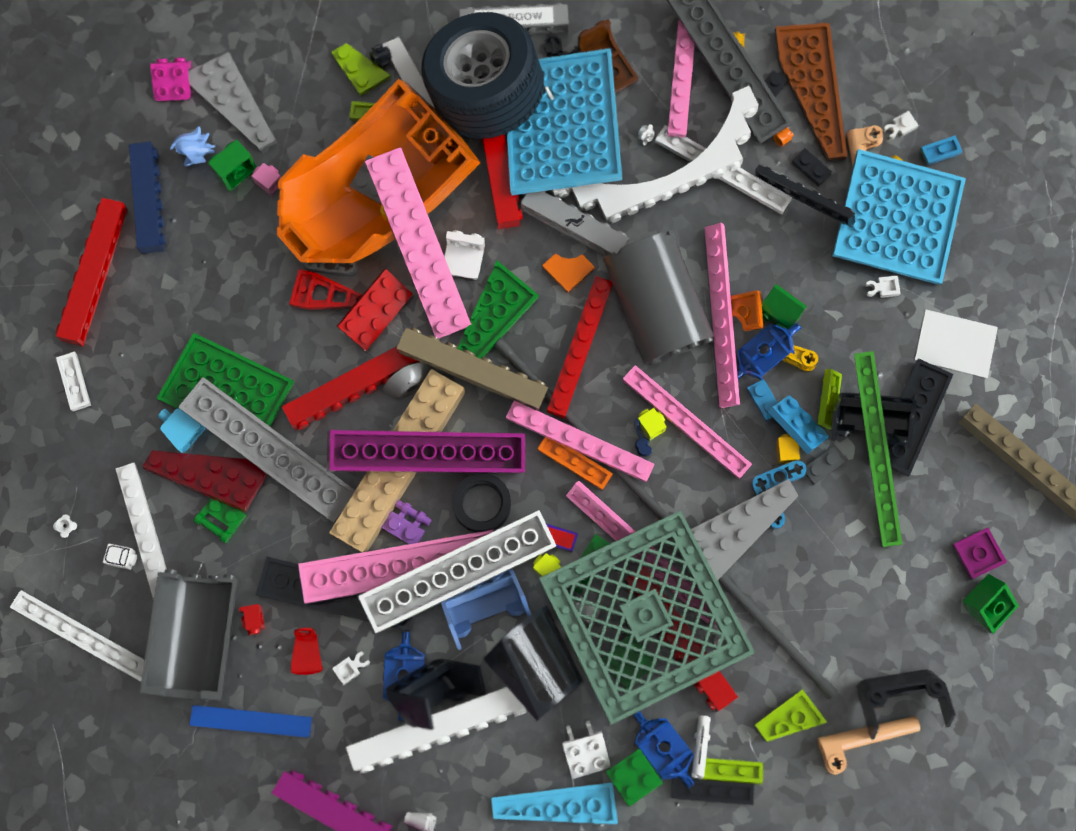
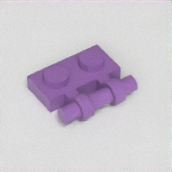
[381,500,432,545]

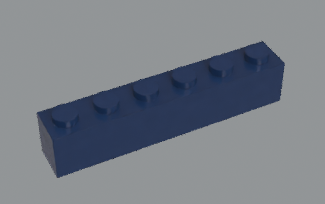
[129,142,166,254]

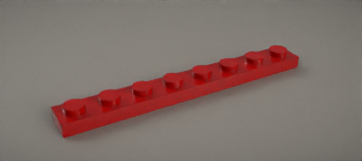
[547,276,613,418]

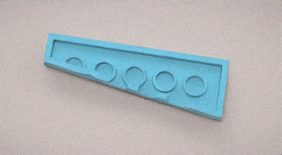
[491,783,618,824]

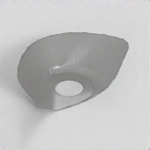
[383,362,430,399]

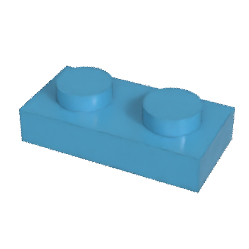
[920,135,963,166]
[746,379,778,422]

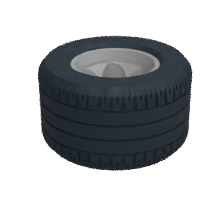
[421,12,544,139]

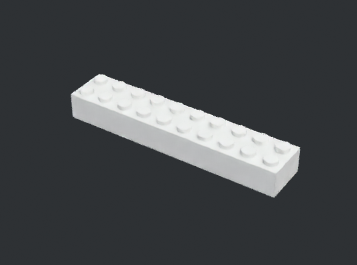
[358,511,556,634]
[346,675,548,774]

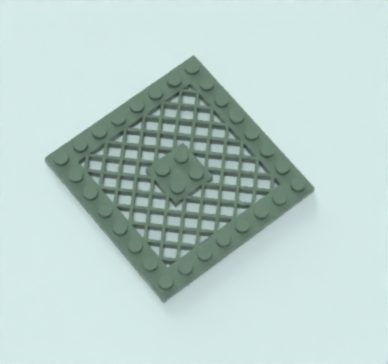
[539,510,755,725]

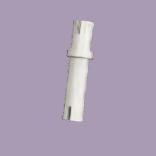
[691,715,711,779]

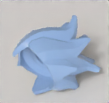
[170,126,215,166]

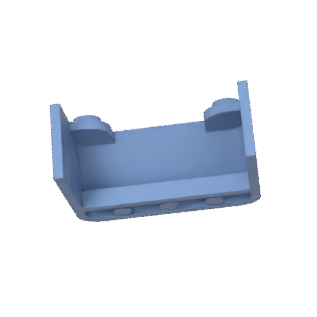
[441,569,531,650]

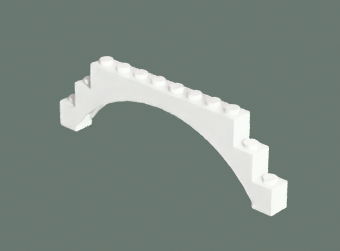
[551,86,758,223]

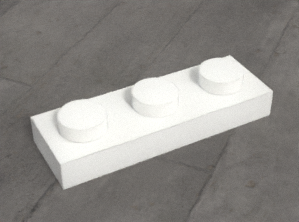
[56,352,91,411]

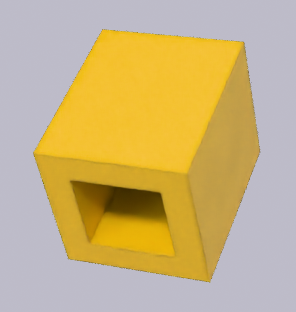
[776,434,800,464]

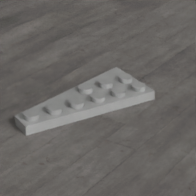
[188,52,277,151]
[691,479,798,581]

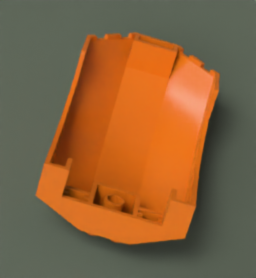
[277,79,481,263]

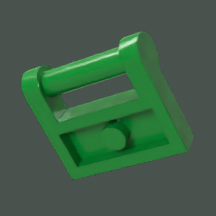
[193,498,246,543]

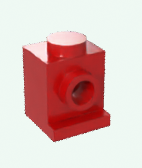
[239,604,265,635]

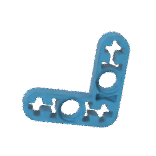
[752,460,806,529]

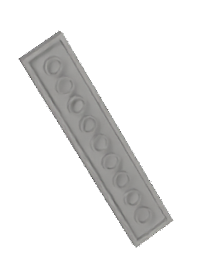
[179,377,355,524]

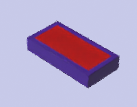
[546,524,578,553]

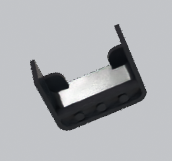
[831,392,917,448]
[386,659,486,730]
[857,669,956,740]

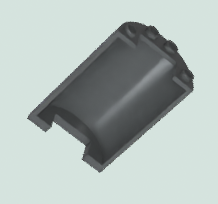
[603,231,715,365]
[140,569,238,701]

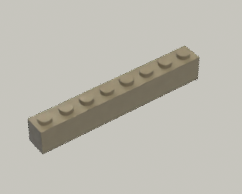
[396,327,548,411]
[958,404,1076,521]

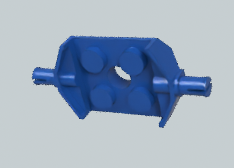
[737,322,802,380]
[383,632,425,721]
[633,711,695,788]

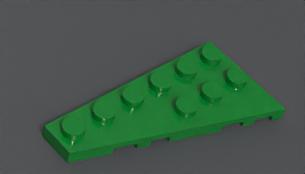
[457,260,539,359]

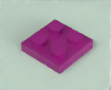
[952,528,1007,580]

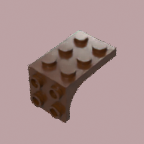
[577,19,639,94]

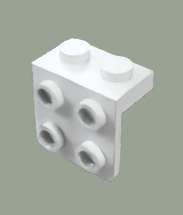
[444,230,485,280]

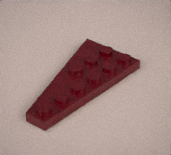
[142,450,268,513]

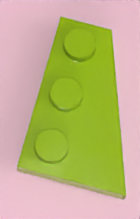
[331,43,391,97]
[754,689,827,742]

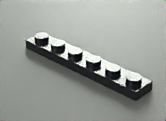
[755,165,855,228]

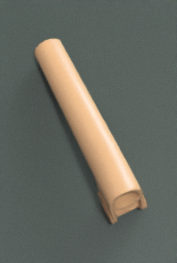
[846,125,883,166]
[817,716,920,775]

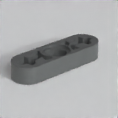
[302,262,357,277]

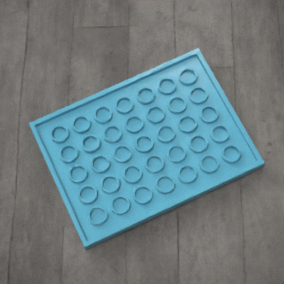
[507,48,623,195]

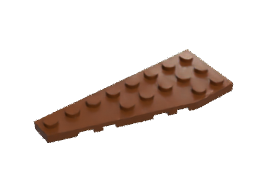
[775,23,847,161]

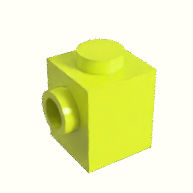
[638,408,667,441]
[533,553,561,577]

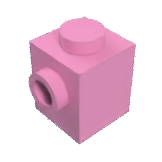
[252,163,281,196]

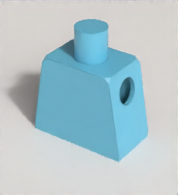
[158,408,206,453]

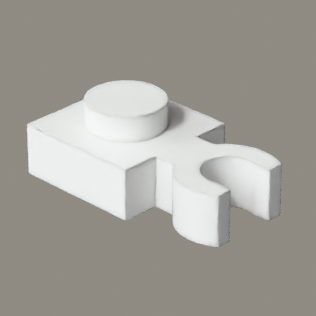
[883,111,919,140]
[865,276,901,298]
[332,652,370,685]

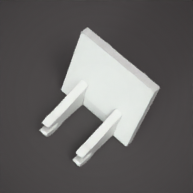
[563,720,611,779]

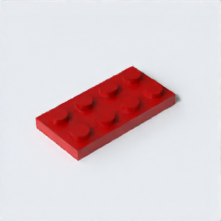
[336,269,413,351]

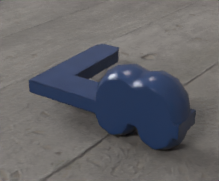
[634,418,652,456]

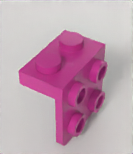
[150,57,192,101]

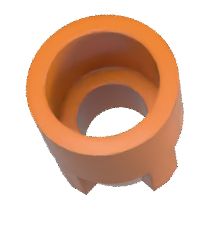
[773,127,794,147]

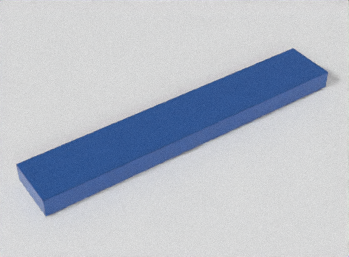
[190,705,312,738]

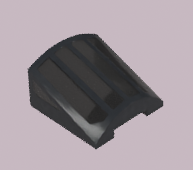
[484,605,584,721]

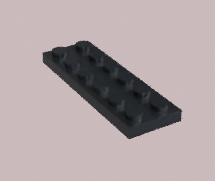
[886,358,954,477]

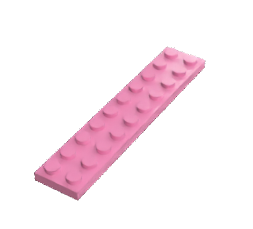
[365,147,471,339]
[298,530,494,604]

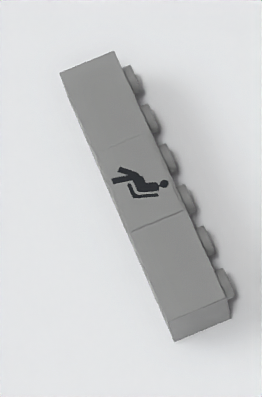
[521,191,629,256]

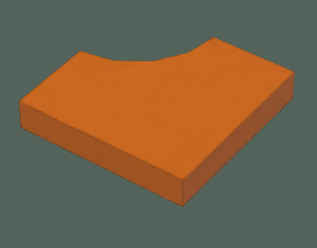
[542,253,595,293]
[731,290,763,331]

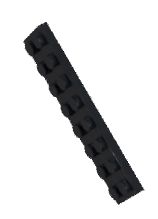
[256,557,413,632]

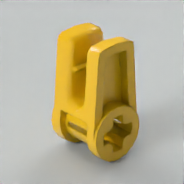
[782,345,818,372]

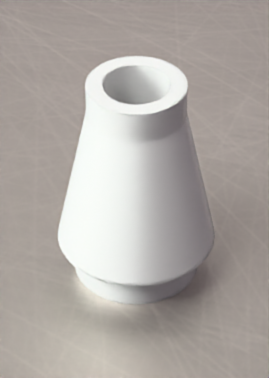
[404,812,436,831]

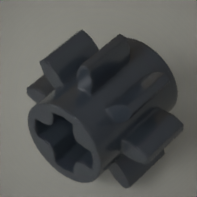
[369,43,392,68]

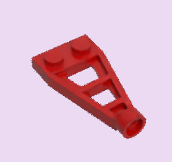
[289,269,363,310]

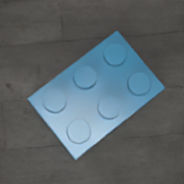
[768,395,829,454]

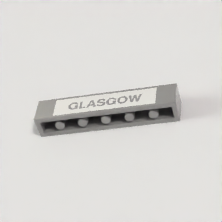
[459,3,569,34]

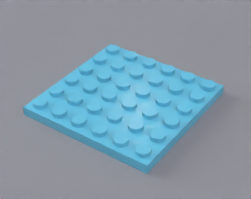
[832,149,966,285]

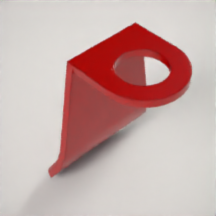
[291,628,323,675]

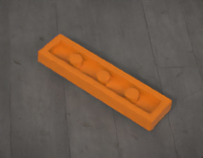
[537,437,613,491]

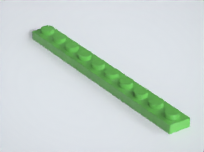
[854,351,903,547]

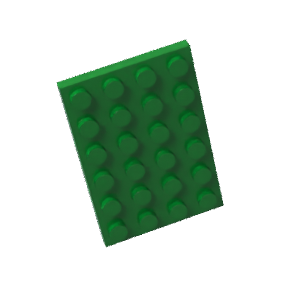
[156,333,295,427]

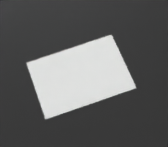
[915,310,998,378]

